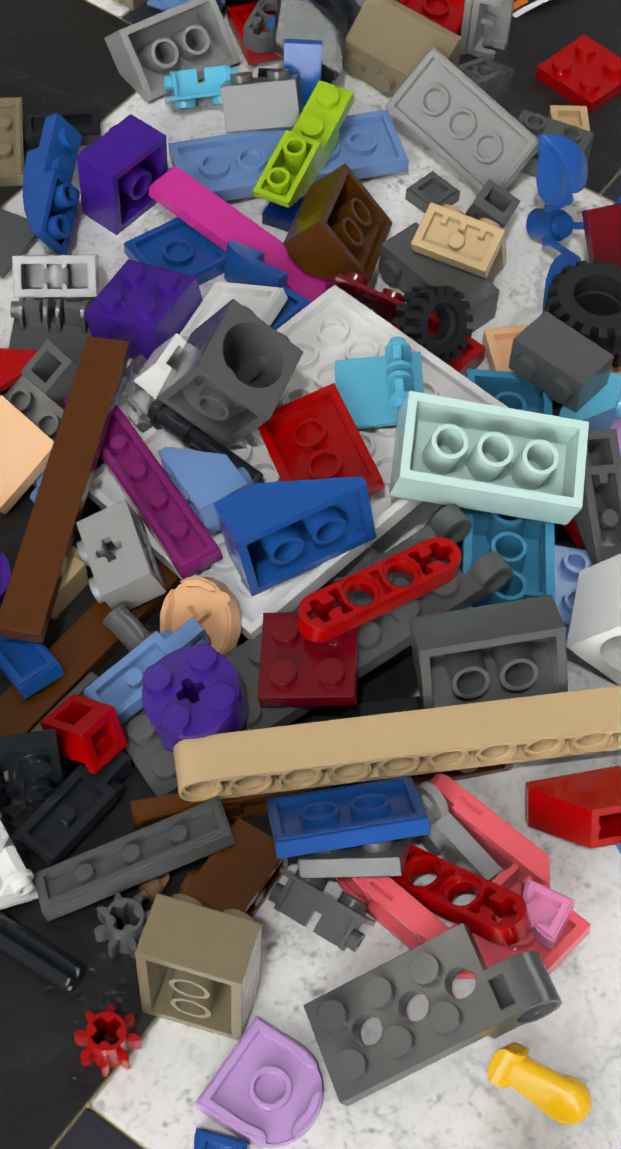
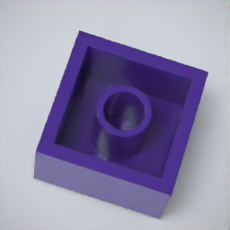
[77,114,168,235]
[84,259,203,362]

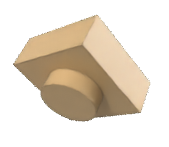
[548,105,590,131]

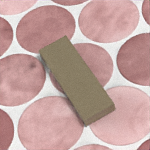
[0,97,25,187]

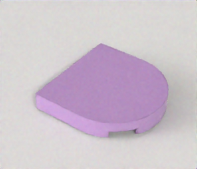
[195,1016,323,1147]

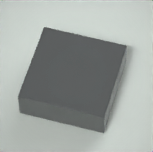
[405,171,460,213]

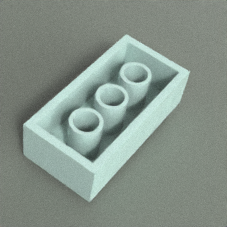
[389,391,589,525]

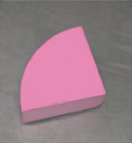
[523,879,575,950]

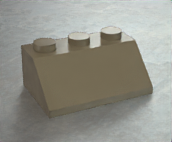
[343,0,462,97]

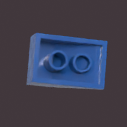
[213,476,376,597]

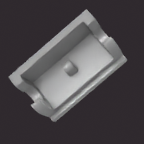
[460,0,514,60]

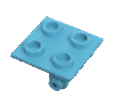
[334,336,424,429]

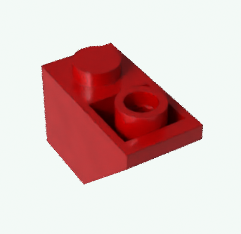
[525,765,621,848]

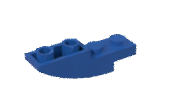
[22,113,82,255]

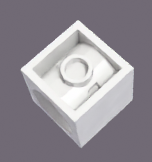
[566,554,621,685]

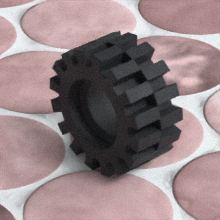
[393,285,473,362]

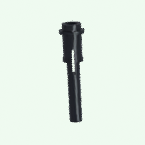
[147,398,263,484]

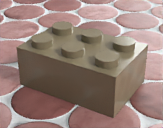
[135,893,262,1041]

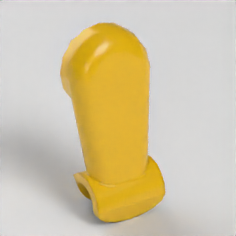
[487,1042,592,1125]

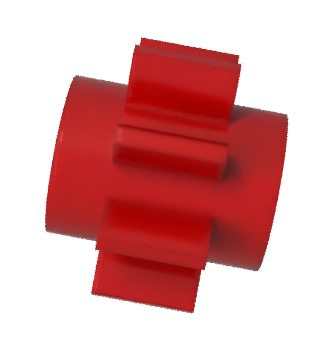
[74,1004,142,1077]

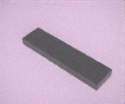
[33,797,237,922]

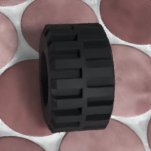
[544,260,621,368]

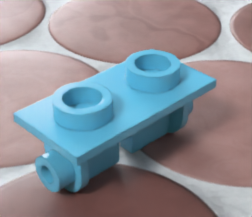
[163,64,238,109]

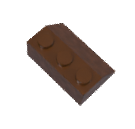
[283,163,393,283]

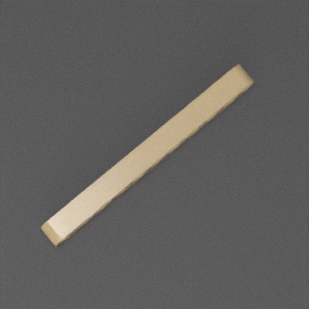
[173,685,621,802]

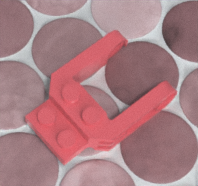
[335,773,591,980]

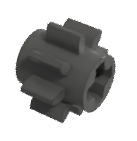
[94,892,150,960]

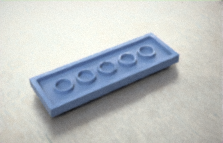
[168,109,409,201]

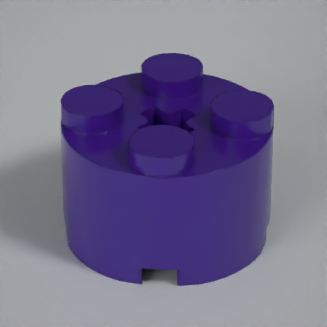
[142,643,249,753]

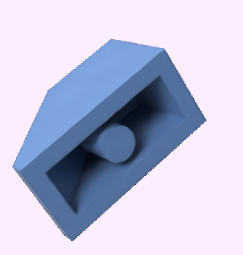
[158,447,254,535]

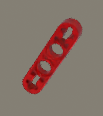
[297,537,461,642]
[389,844,531,945]

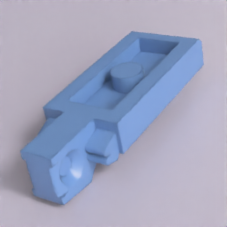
[83,617,210,725]

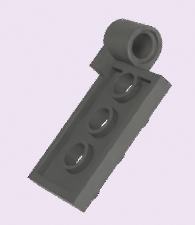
[303,923,562,1106]

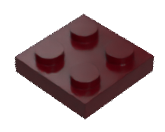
[257,612,360,707]

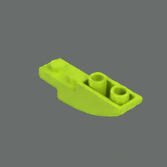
[253,80,354,208]

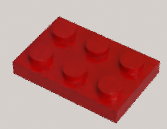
[257,383,386,496]

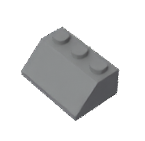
[104,0,241,103]

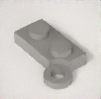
[416,781,503,896]

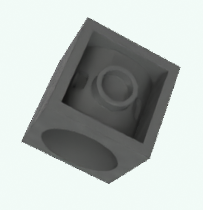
[156,299,304,448]

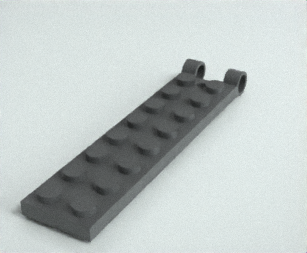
[121,504,513,796]

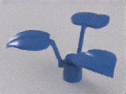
[526,134,621,313]

